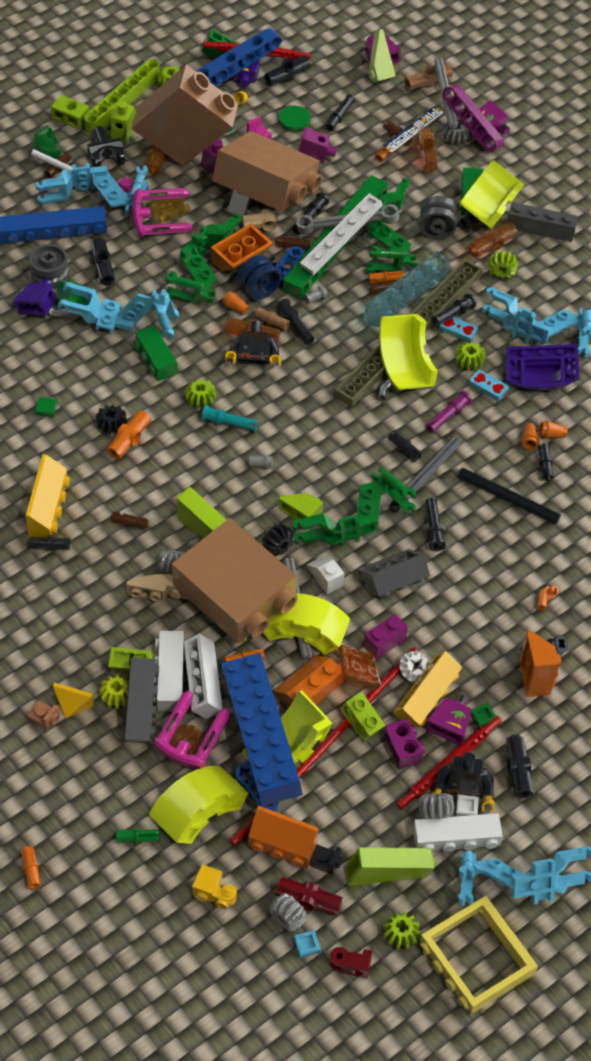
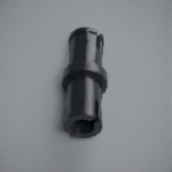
[388,430,423,462]
[537,443,554,481]
[30,535,70,551]

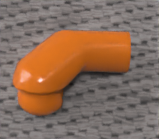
[537,585,559,610]

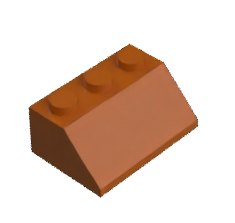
[211,223,273,271]
[519,631,561,697]
[272,656,344,708]
[248,806,319,868]

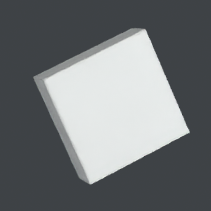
[456,794,479,816]

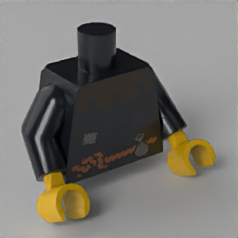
[225,321,281,367]
[431,752,495,812]

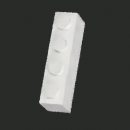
[153,631,184,711]
[184,633,223,719]
[413,813,503,852]

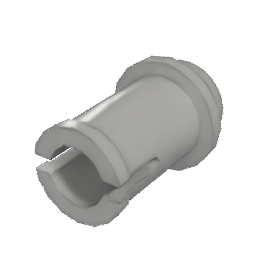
[304,286,328,304]
[249,455,273,469]

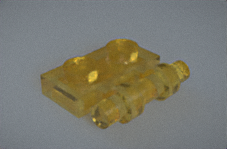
[146,195,190,223]

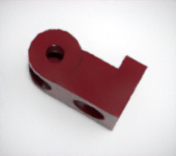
[330,947,372,979]

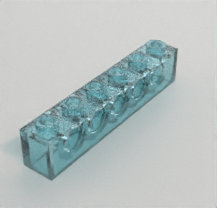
[364,251,450,328]

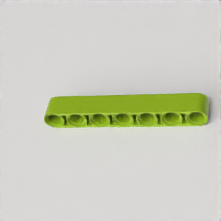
[84,59,160,135]

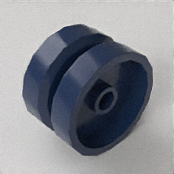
[237,255,282,300]

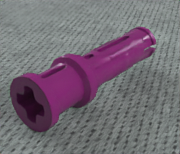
[425,390,473,434]

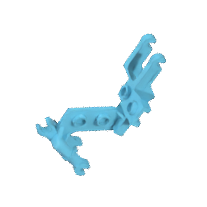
[35,162,149,214]
[58,282,179,339]
[482,287,591,358]
[458,846,591,906]

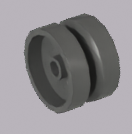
[419,196,458,240]
[29,244,69,288]

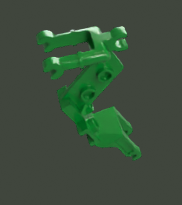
[364,178,418,274]
[165,213,242,304]
[293,466,416,546]

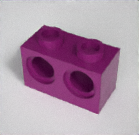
[383,718,425,770]

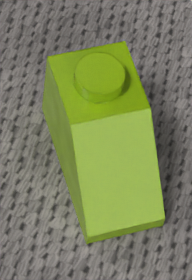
[278,493,323,520]

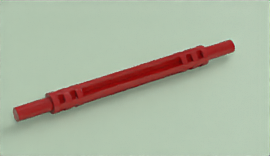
[202,41,311,59]
[396,716,502,810]

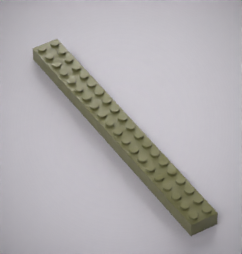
[334,259,482,407]

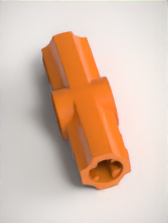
[107,410,151,460]

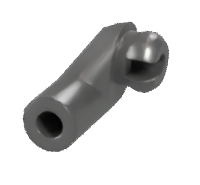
[378,378,396,401]

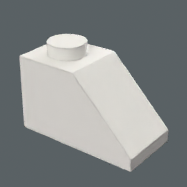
[306,557,345,595]

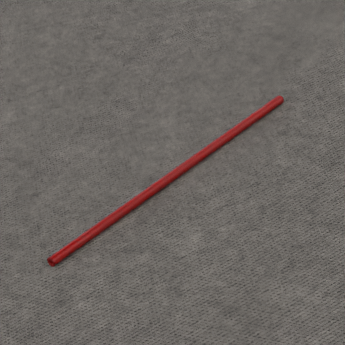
[229,647,419,846]

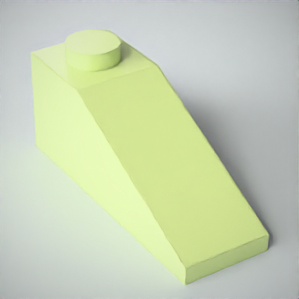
[369,29,396,83]

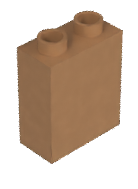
[131,64,238,166]
[212,131,322,212]
[172,518,298,644]

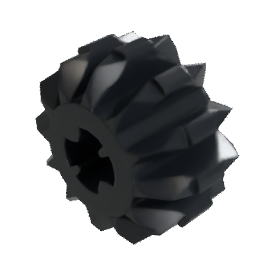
[96,404,127,435]
[262,523,295,556]

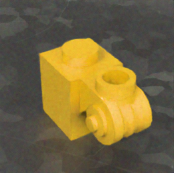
[192,864,237,910]

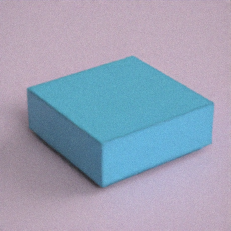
[293,930,321,958]

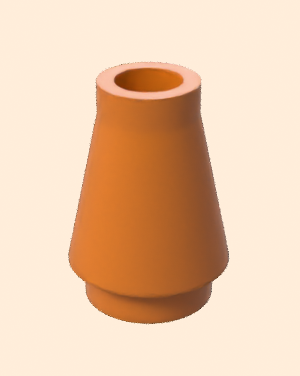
[222,291,249,315]
[539,420,568,438]
[521,423,539,450]

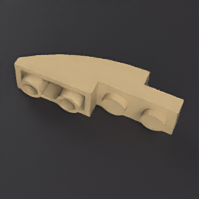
[126,574,189,602]

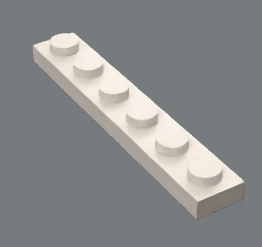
[300,194,383,275]

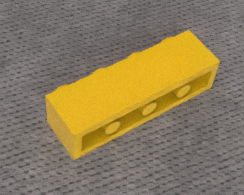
[393,651,462,727]

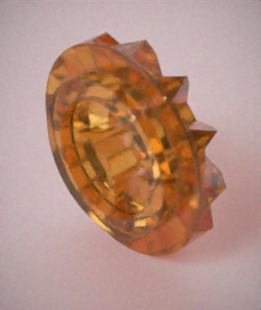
[170,725,203,755]

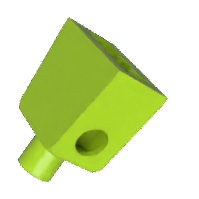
[111,101,136,144]

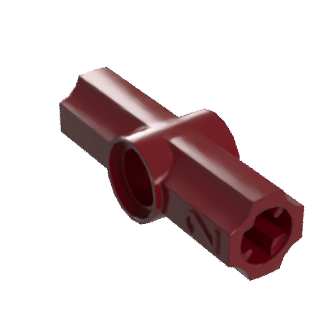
[275,877,343,916]

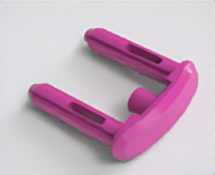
[132,188,193,238]
[153,691,229,769]

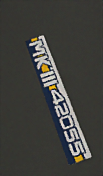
[382,106,443,152]

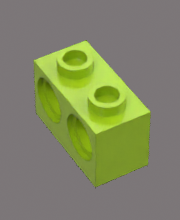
[108,647,155,673]
[340,692,386,743]

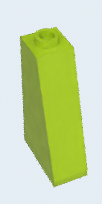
[177,486,226,539]
[345,847,435,886]

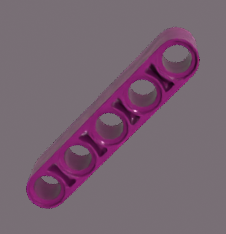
[442,84,504,152]

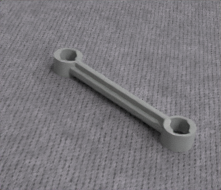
[296,204,400,235]

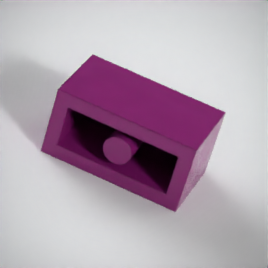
[363,614,408,660]

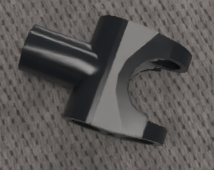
[87,126,125,167]

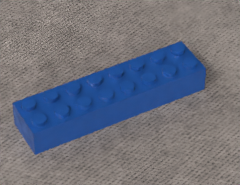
[221,653,303,806]

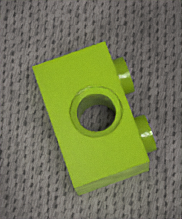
[51,95,90,130]

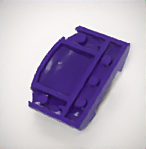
[506,344,579,390]

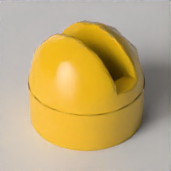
[234,91,248,105]

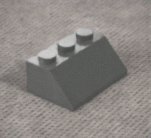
[358,549,430,597]

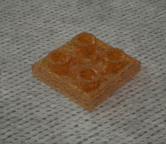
[338,645,381,689]

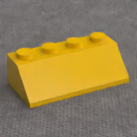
[26,454,70,538]

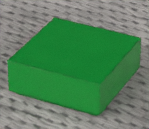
[36,397,58,417]
[471,703,496,729]

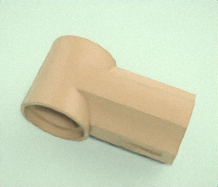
[242,208,277,231]

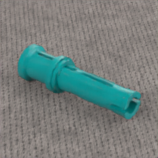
[201,405,258,432]

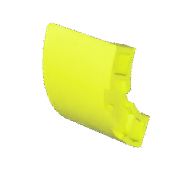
[460,160,524,229]
[379,314,438,390]
[263,593,350,655]
[242,690,333,765]
[149,766,249,844]

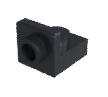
[309,844,343,875]

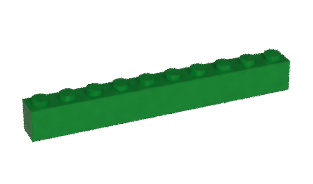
[282,175,389,300]

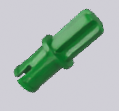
[116,827,159,844]

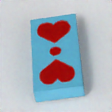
[438,317,478,343]
[469,369,509,401]

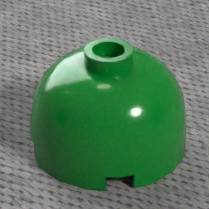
[32,125,62,159]

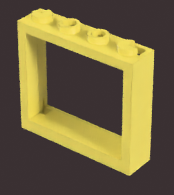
[420,896,538,1015]

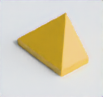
[53,683,94,718]

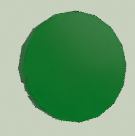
[279,105,311,132]

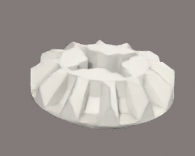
[400,651,430,682]

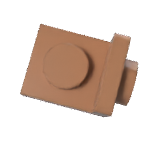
[27,700,60,731]

